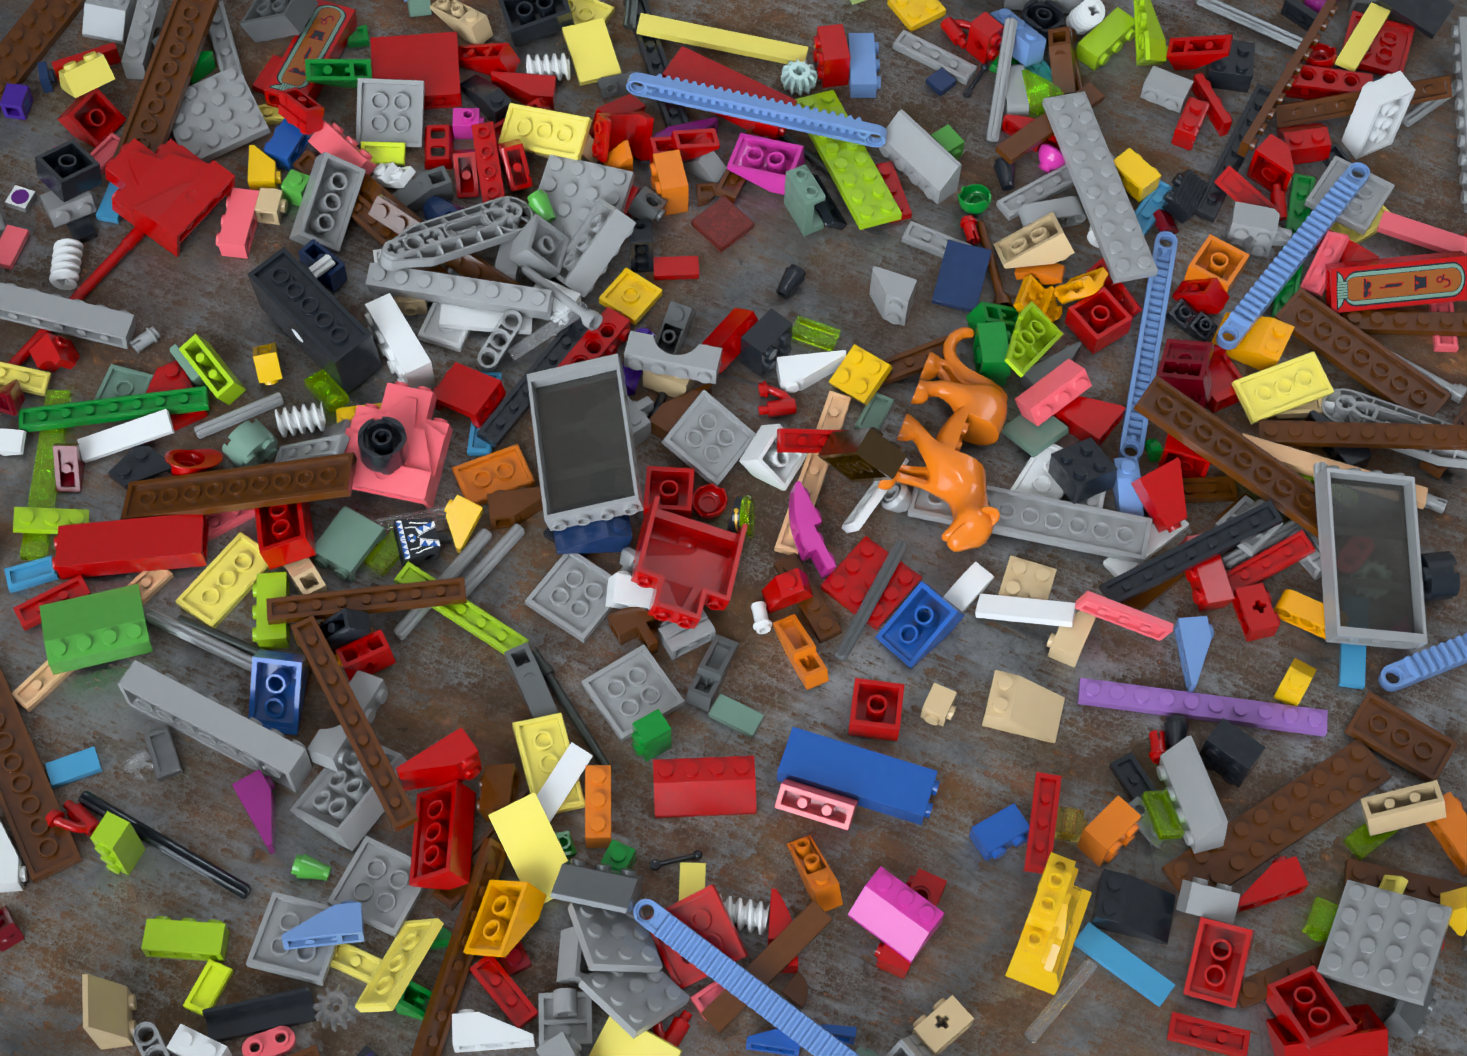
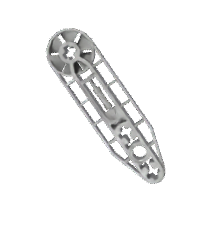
[380,196,534,271]
[1321,388,1467,469]

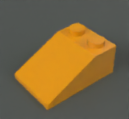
[1212,312,1295,371]
[463,880,547,957]

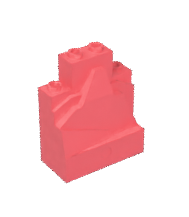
[344,381,453,511]

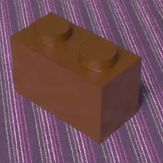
[477,763,520,822]

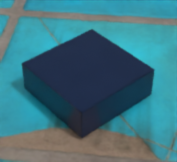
[926,67,956,96]

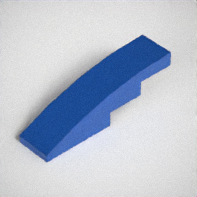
[746,1024,857,1056]

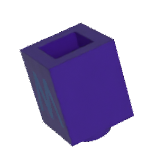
[0,83,34,120]

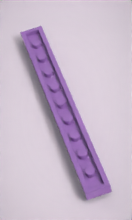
[1077,678,1328,737]

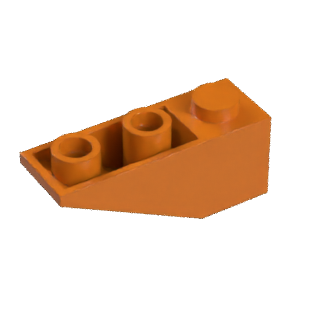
[787,835,843,912]

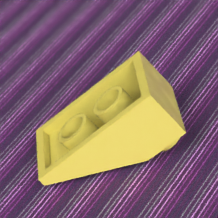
[59,51,115,98]

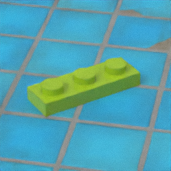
[13,507,89,534]

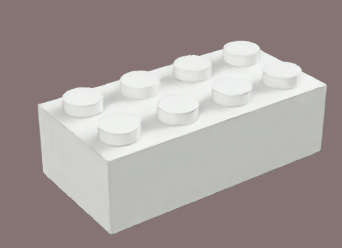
[1341,71,1415,159]
[364,293,436,389]

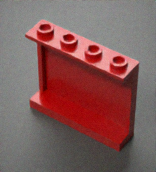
[370,32,462,110]

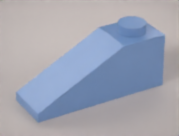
[1112,457,1144,517]
[1174,616,1214,692]
[282,900,365,950]

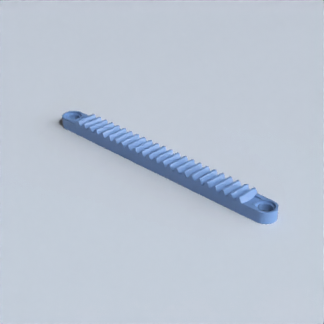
[626,72,887,148]
[1216,162,1370,350]
[1118,231,1178,462]
[1378,633,1467,692]
[633,899,860,1056]

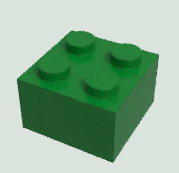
[972,322,1011,386]

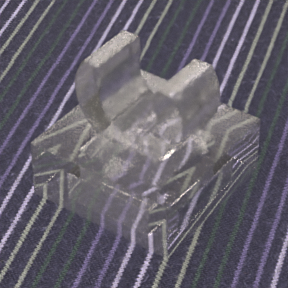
[121,749,154,780]

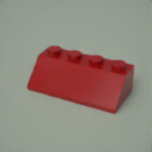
[653,755,756,818]
[409,780,476,890]
[1266,1003,1388,1056]

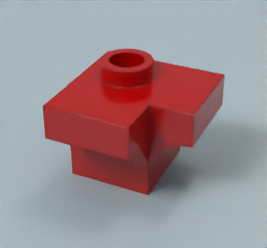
[29,333,80,373]

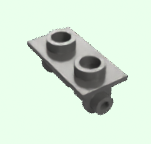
[597,69,643,99]
[1128,796,1173,849]

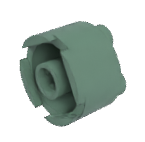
[222,419,278,468]

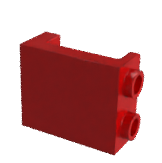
[592,111,654,163]
[1206,344,1243,414]
[432,362,506,428]

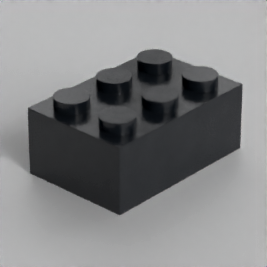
[498,0,575,47]

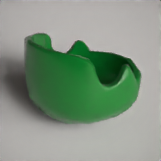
[957,184,992,215]

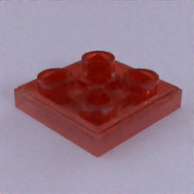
[691,196,754,252]

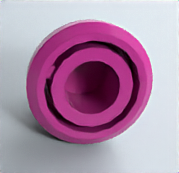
[1038,144,1066,173]

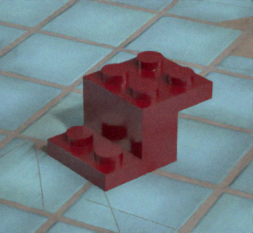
[1157,338,1214,409]

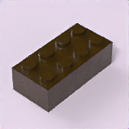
[817,427,908,483]

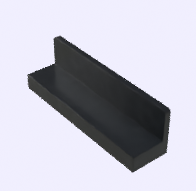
[202,987,317,1042]

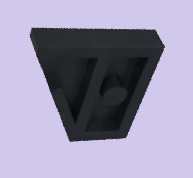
[108,443,171,490]

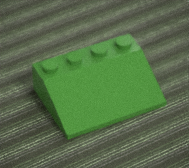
[39,584,153,675]

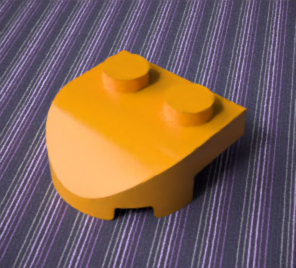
[1054,267,1108,305]
[1013,274,1062,322]

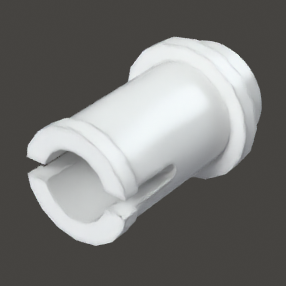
[751,601,772,634]

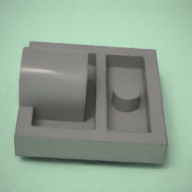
[1214,495,1283,557]
[538,988,593,1047]

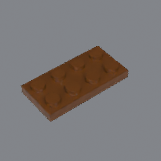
[1344,691,1458,782]

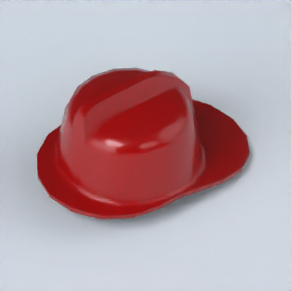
[164,449,223,476]

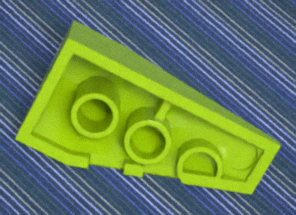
[1133,0,1168,66]
[1005,301,1063,377]

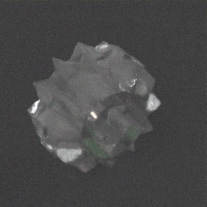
[313,984,359,1032]

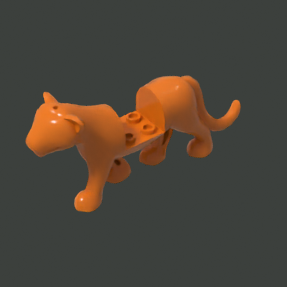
[877,327,1007,552]

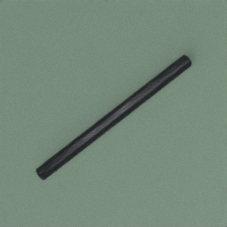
[78,791,252,899]

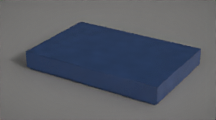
[932,240,992,312]

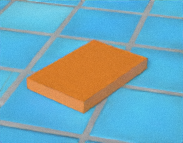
[452,444,535,506]

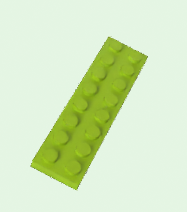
[795,90,902,230]

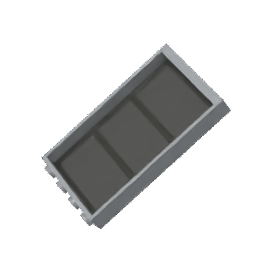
[527,353,644,531]
[1316,465,1428,650]

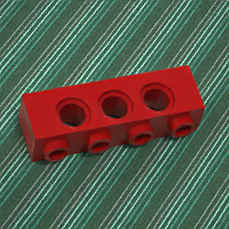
[1284,63,1373,100]
[471,121,506,203]
[557,307,631,396]
[874,868,947,980]

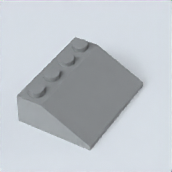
[290,745,407,851]

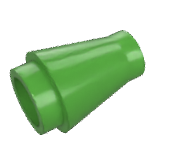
[527,189,557,223]
[291,853,332,881]

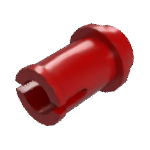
[960,215,981,245]
[1149,730,1167,764]

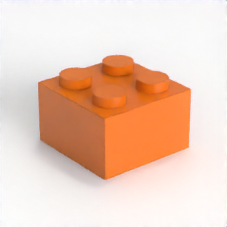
[650,150,688,216]
[1184,234,1250,294]
[1077,795,1141,867]

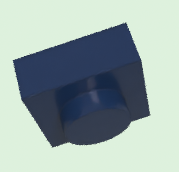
[37,61,56,93]

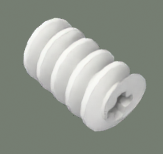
[1066,0,1105,35]
[526,53,571,81]
[49,238,84,290]
[275,401,326,438]
[719,894,770,935]

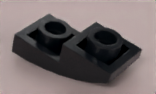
[1166,298,1218,342]

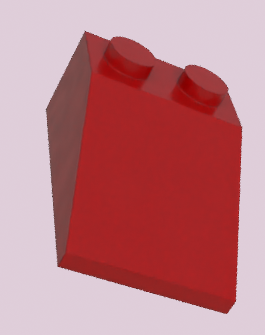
[395,727,482,791]
[1183,917,1256,1008]
[1266,965,1357,1050]

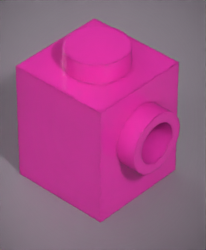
[452,108,485,139]

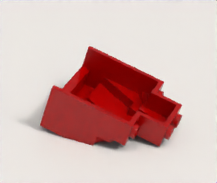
[105,138,235,257]
[631,495,748,629]

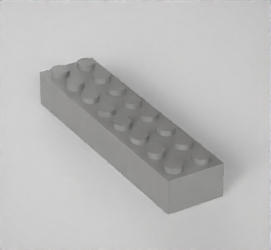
[118,660,313,793]

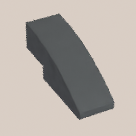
[686,634,739,712]

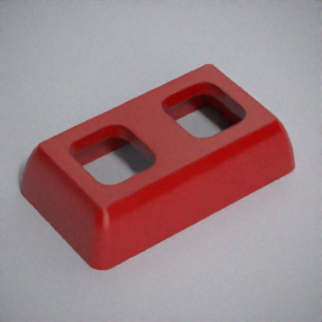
[424,125,454,170]

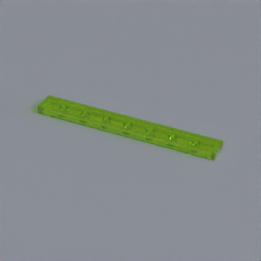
[20,390,72,560]

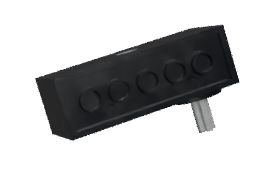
[247,247,382,395]

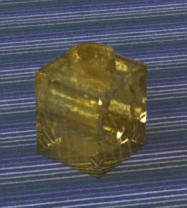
[1054,806,1088,843]

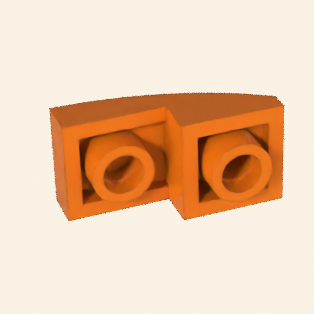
[1014,263,1065,285]

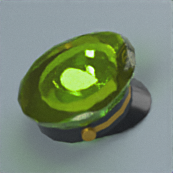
[727,495,755,538]

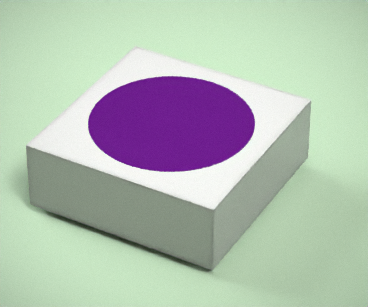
[5,185,37,213]

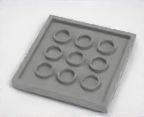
[172,64,271,162]
[532,154,635,243]
[1317,880,1453,1006]

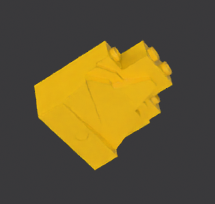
[1005,852,1092,995]

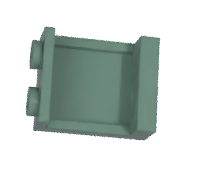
[784,165,826,236]
[313,506,387,582]

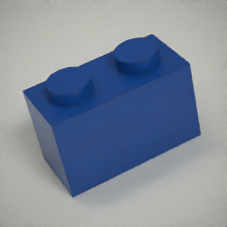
[263,118,311,172]
[969,803,1029,861]

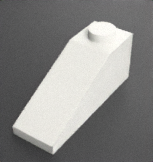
[776,350,846,393]
[0,819,28,893]
[452,1009,535,1053]

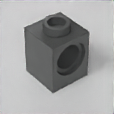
[627,186,667,225]

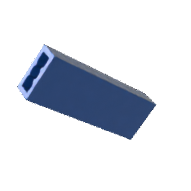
[777,727,940,825]

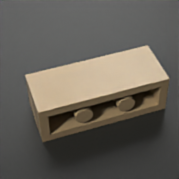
[1361,780,1446,836]

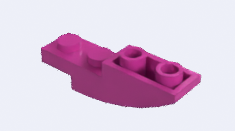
[789,481,836,579]

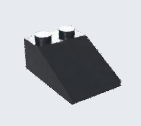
[1091,869,1176,945]

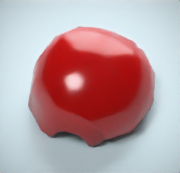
[1304,43,1337,68]
[692,483,728,520]

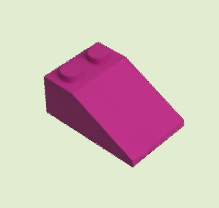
[727,133,805,195]

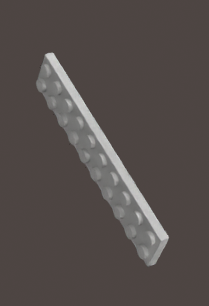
[1042,91,1158,284]
[908,485,1153,564]

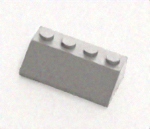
[879,109,962,205]
[289,152,366,253]
[555,198,636,298]
[1156,735,1228,854]

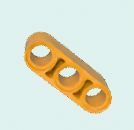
[1273,589,1349,639]

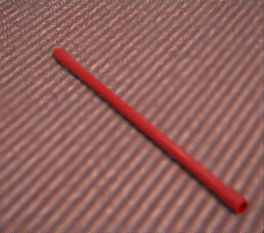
[7,227,145,366]

